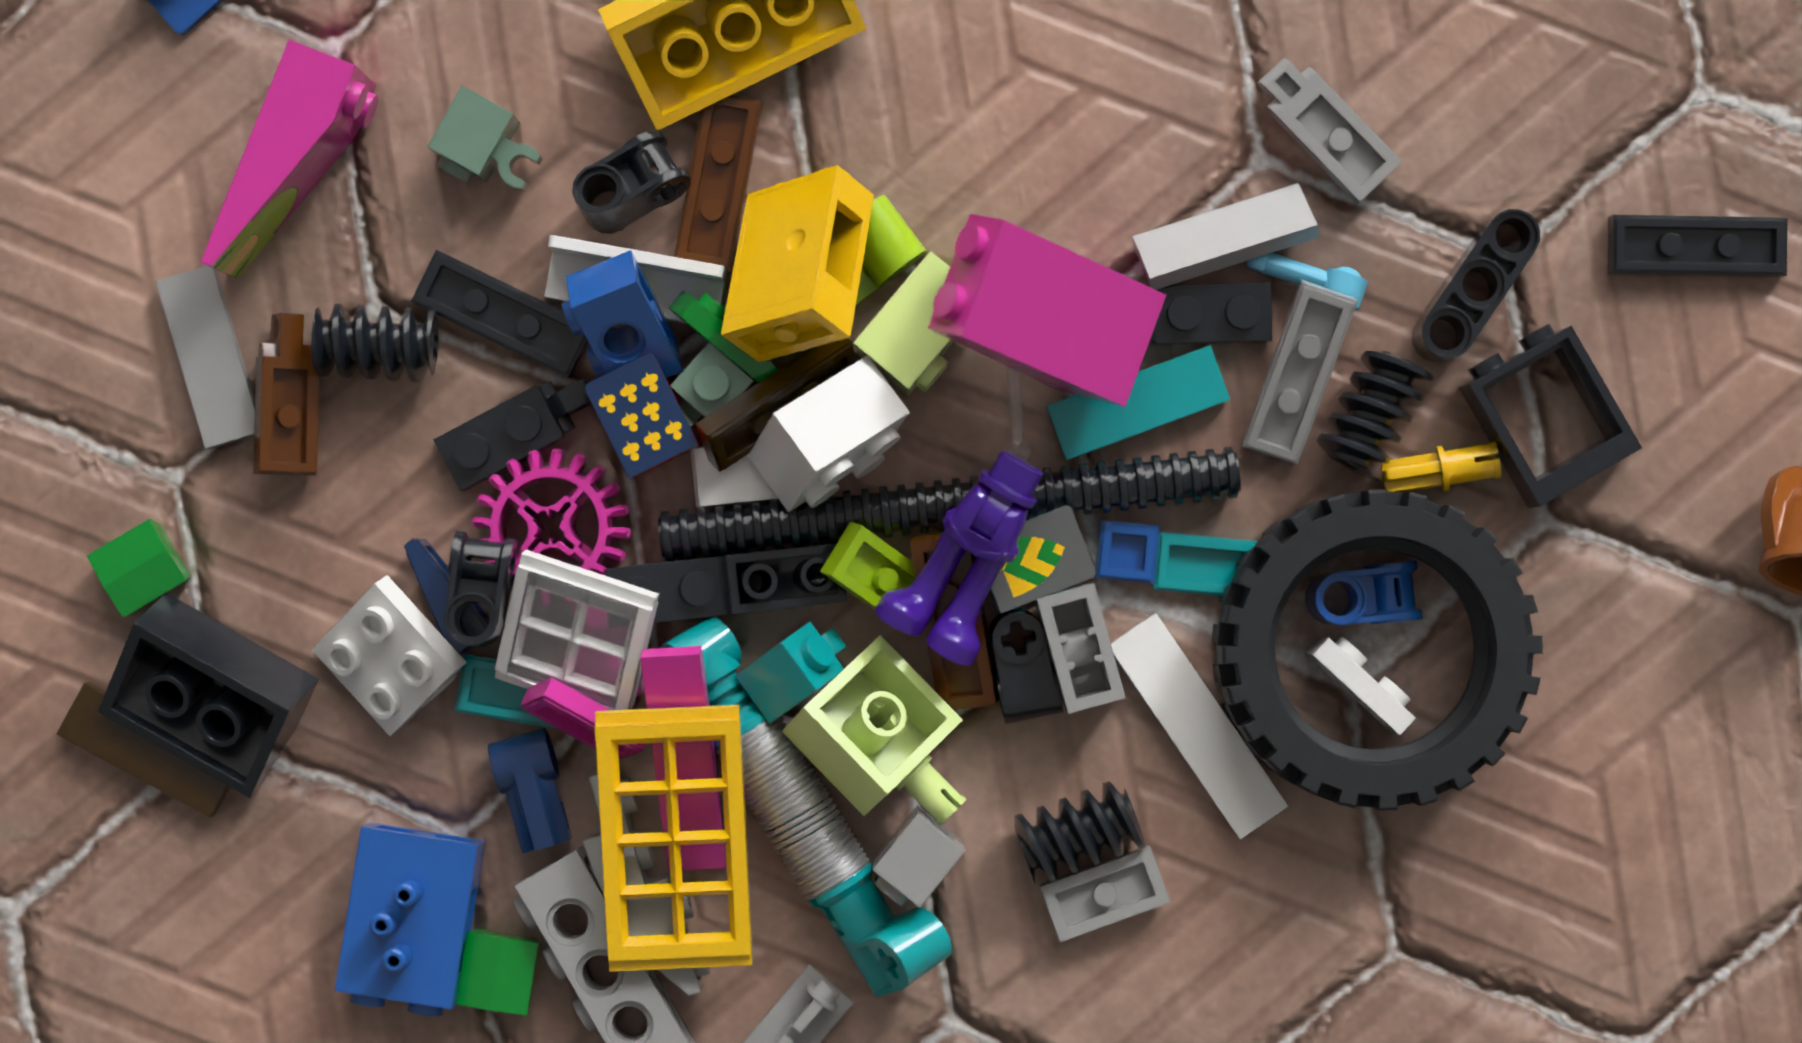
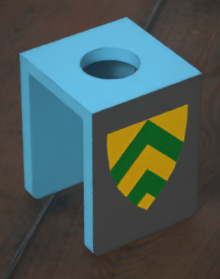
[989,506,1096,613]

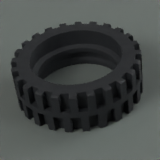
[1212,490,1543,811]

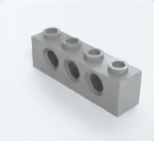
[514,845,696,1043]

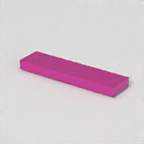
[640,646,726,871]

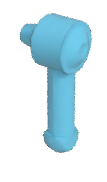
[1246,253,1369,312]

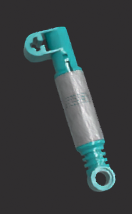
[660,616,952,997]

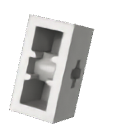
[1034,583,1126,714]
[873,805,965,908]

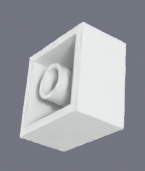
[748,355,910,512]

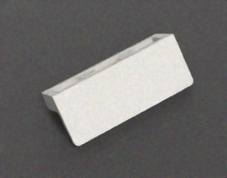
[544,235,728,324]

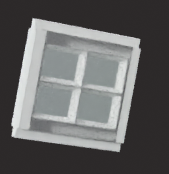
[495,549,659,710]

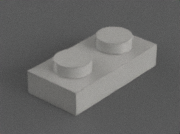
[1039,845,1170,942]

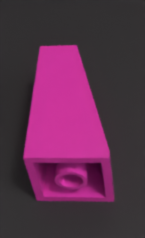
[928,214,1166,407]

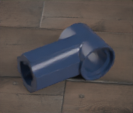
[488,728,572,853]

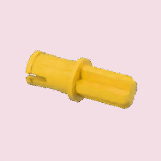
[1381,441,1502,493]

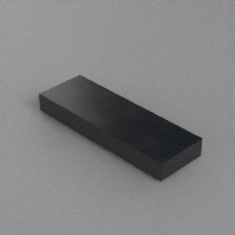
[1608,215,1788,278]
[411,250,588,379]

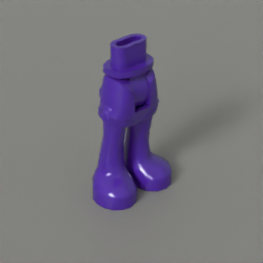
[874,450,1043,666]

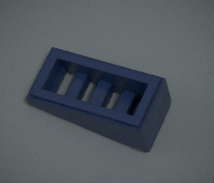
[404,538,489,656]

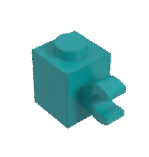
[735,622,847,724]

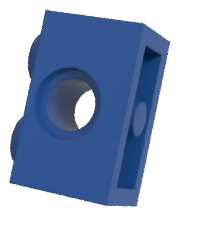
[562,250,683,378]

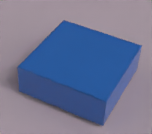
[1095,520,1160,584]

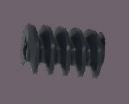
[311,303,439,382]
[1316,351,1434,481]
[1014,781,1145,884]

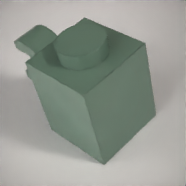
[427,85,543,191]
[670,342,756,430]

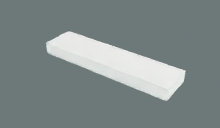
[1111,613,1288,839]

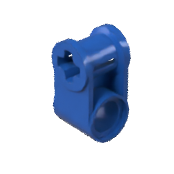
[1305,560,1423,625]

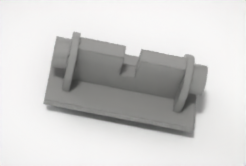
[743,964,854,1043]

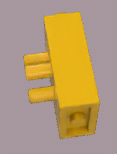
[721,165,874,362]

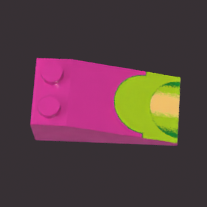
[201,39,378,279]

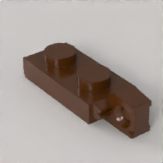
[253,313,320,476]

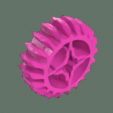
[472,449,632,607]

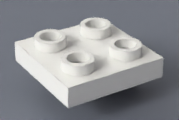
[312,575,467,736]

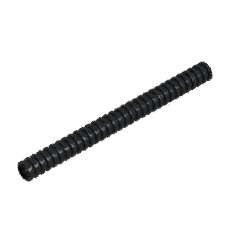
[658,447,1241,562]

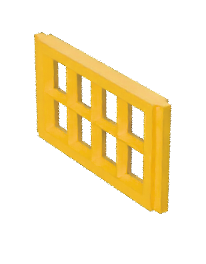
[595,705,753,972]

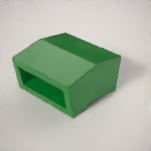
[87,518,191,618]
[455,928,539,1016]

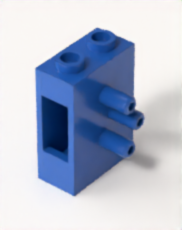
[335,822,486,1016]

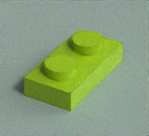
[820,522,916,610]

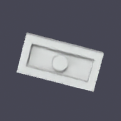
[1305,636,1416,735]

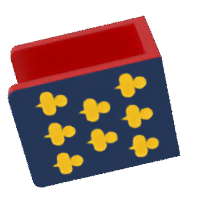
[585,353,702,479]

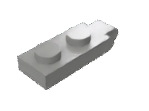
[1258,58,1402,204]

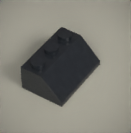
[98,593,319,798]

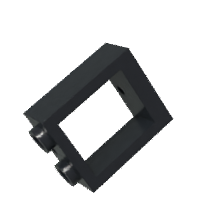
[1459,323,1642,508]

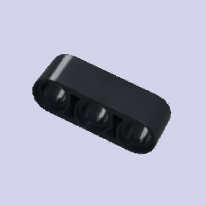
[1412,209,1540,363]

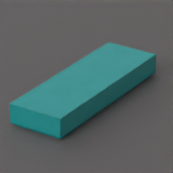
[1045,345,1231,461]

